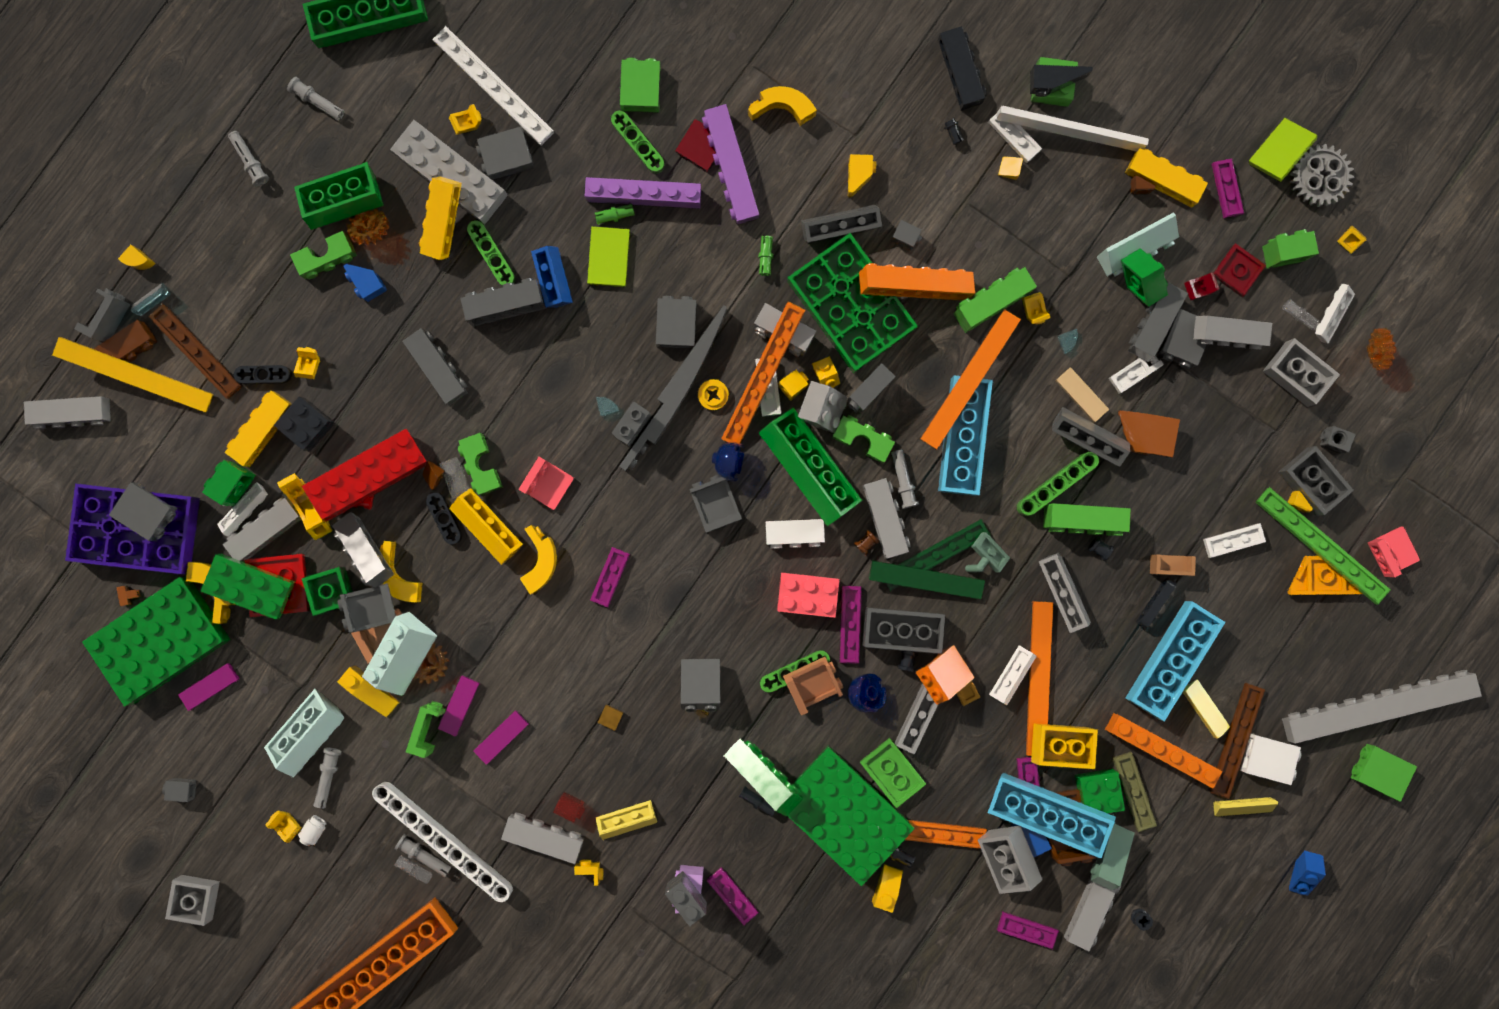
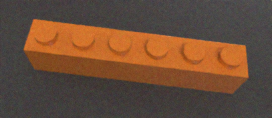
[859,263,975,300]
[1105,713,1223,789]

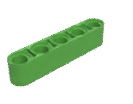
[1017,452,1099,516]

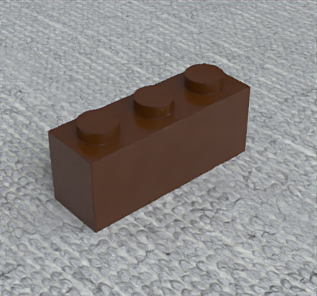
[94,320,158,362]

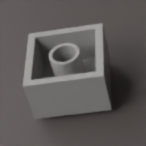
[798,381,848,433]
[165,875,220,926]

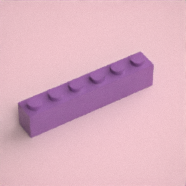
[702,104,759,224]
[585,177,701,208]

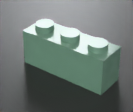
[1091,824,1134,890]

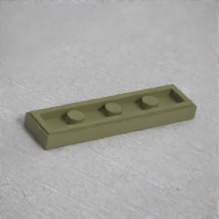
[1113,752,1157,832]

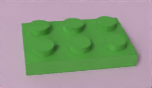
[860,738,926,808]

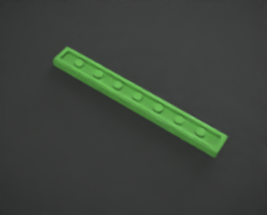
[1256,487,1390,605]

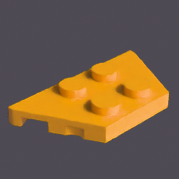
[1288,556,1363,595]

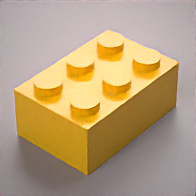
[1031,723,1098,769]

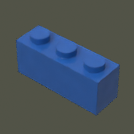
[531,246,573,308]

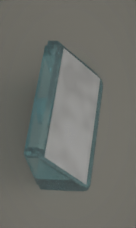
[131,283,171,316]

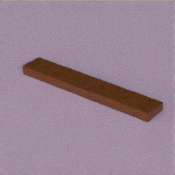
[148,303,243,399]
[1209,683,1265,799]

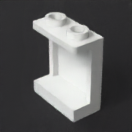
[1240,734,1301,785]

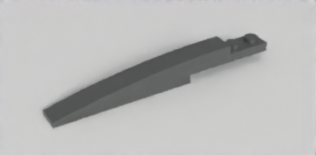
[619,305,727,472]

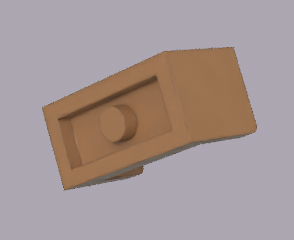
[1150,555,1196,576]

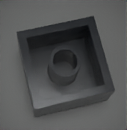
[274,396,335,452]

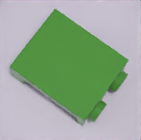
[620,58,661,112]
[406,701,446,758]
[1351,744,1417,802]

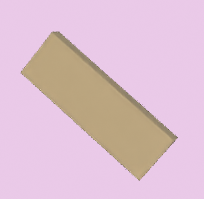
[1055,367,1109,423]

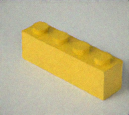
[1125,148,1208,208]
[419,177,462,260]
[225,391,292,467]
[449,488,523,565]

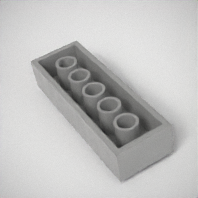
[390,120,508,225]

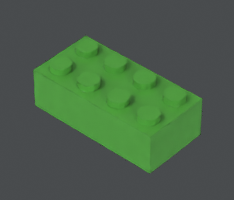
[954,267,1037,333]
[1043,504,1131,536]

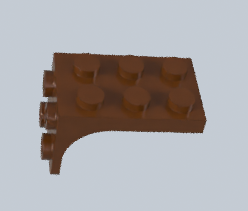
[1047,789,1097,866]

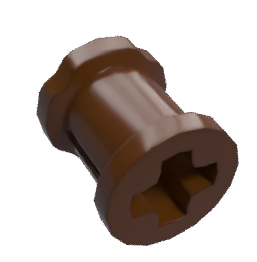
[854,530,879,556]

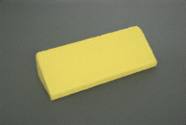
[1183,679,1230,739]
[1213,797,1278,816]
[596,800,657,840]

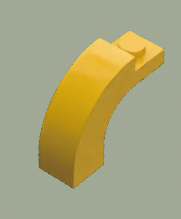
[748,86,817,126]
[277,473,332,540]
[520,525,557,595]
[380,541,423,602]
[186,562,236,624]

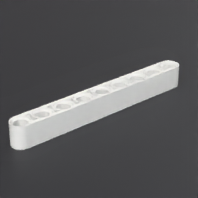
[372,782,513,902]

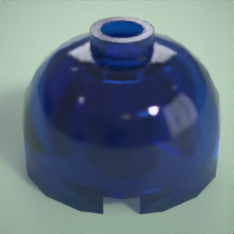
[712,442,744,481]
[848,673,886,713]

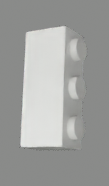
[766,519,825,548]

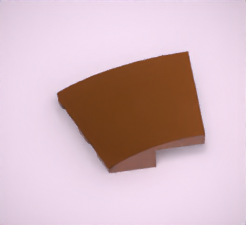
[1118,410,1180,458]

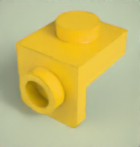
[449,104,482,135]
[1022,292,1050,324]
[294,347,320,379]
[812,356,840,388]
[266,811,302,843]
[574,860,603,886]

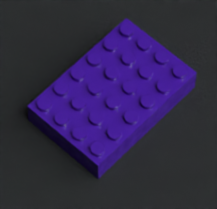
[65,484,200,574]

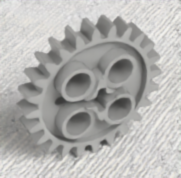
[1289,144,1354,207]

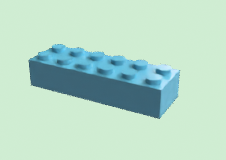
[938,375,993,496]
[1125,601,1225,721]
[988,773,1116,858]

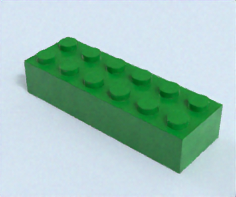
[303,0,428,49]
[759,408,862,526]

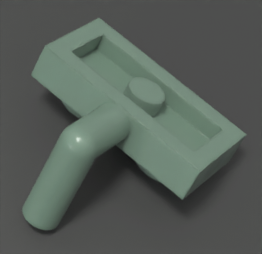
[965,532,1010,572]

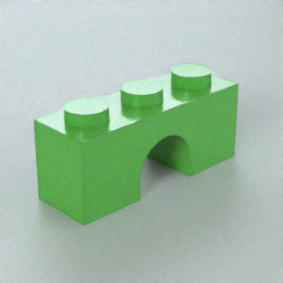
[290,231,357,279]
[832,415,895,464]
[458,433,503,496]

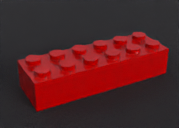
[301,429,427,523]

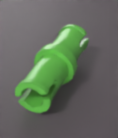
[594,204,634,224]
[758,236,774,276]

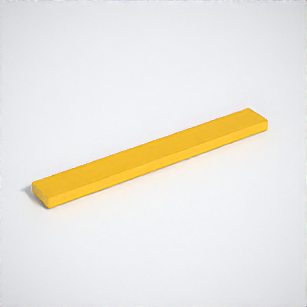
[52,337,214,412]

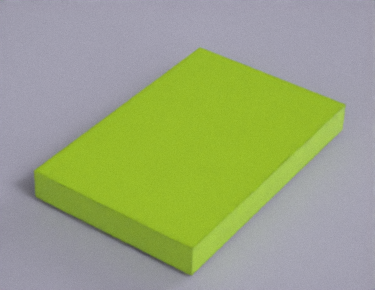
[1249,118,1318,182]
[587,227,630,287]

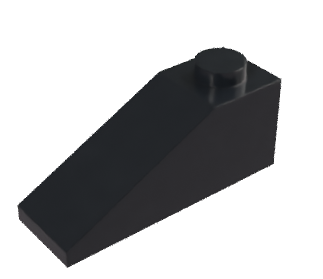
[1030,65,1093,97]

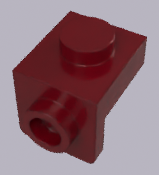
[1184,272,1219,301]

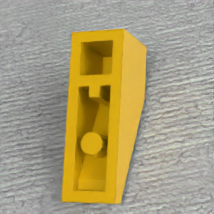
[337,665,399,717]

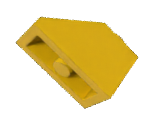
[848,154,876,197]
[778,370,809,401]
[872,864,903,913]

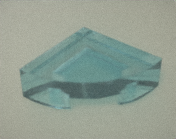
[1058,329,1078,354]
[596,397,620,416]

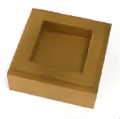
[956,680,980,706]
[598,705,624,730]

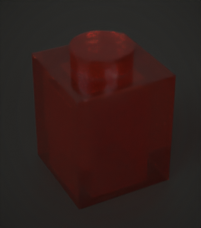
[553,792,585,823]

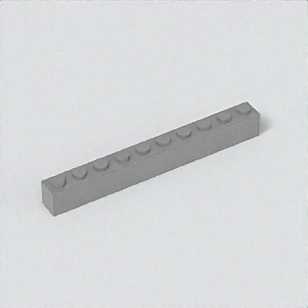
[1282,670,1482,743]

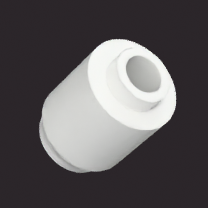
[298,815,326,846]

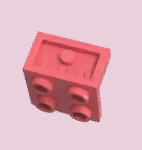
[518,457,574,510]
[1368,527,1420,577]

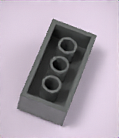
[460,278,547,327]
[863,607,945,654]

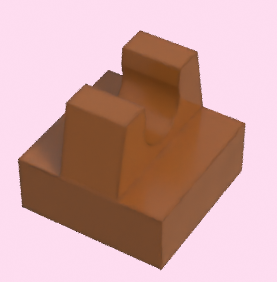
[116,586,141,606]

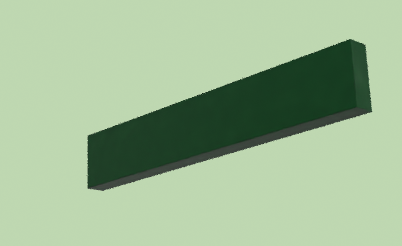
[886,519,991,591]
[869,560,985,599]

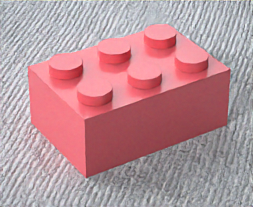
[777,573,839,618]

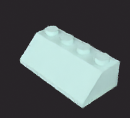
[1097,212,1179,277]
[362,612,437,696]
[264,689,344,777]

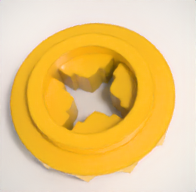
[698,379,728,410]

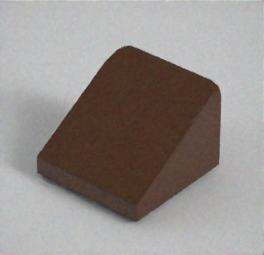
[1131,176,1155,194]
[422,461,445,490]

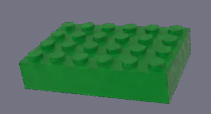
[787,233,918,374]
[82,576,230,707]
[788,745,915,886]

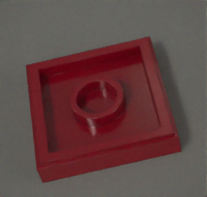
[675,119,716,172]
[1213,243,1266,297]

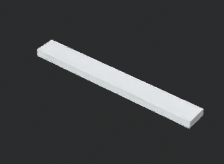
[433,26,554,146]
[995,106,1149,151]

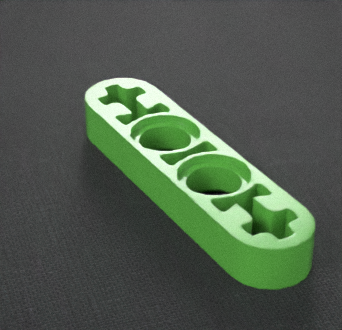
[611,111,664,174]
[467,221,515,286]
[760,650,830,692]

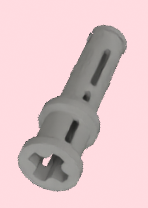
[287,77,344,121]
[228,131,269,187]
[891,450,919,509]
[313,748,341,808]
[394,834,451,878]

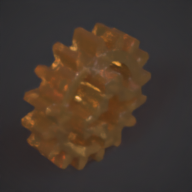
[346,208,390,246]
[1367,328,1396,370]
[413,642,449,684]

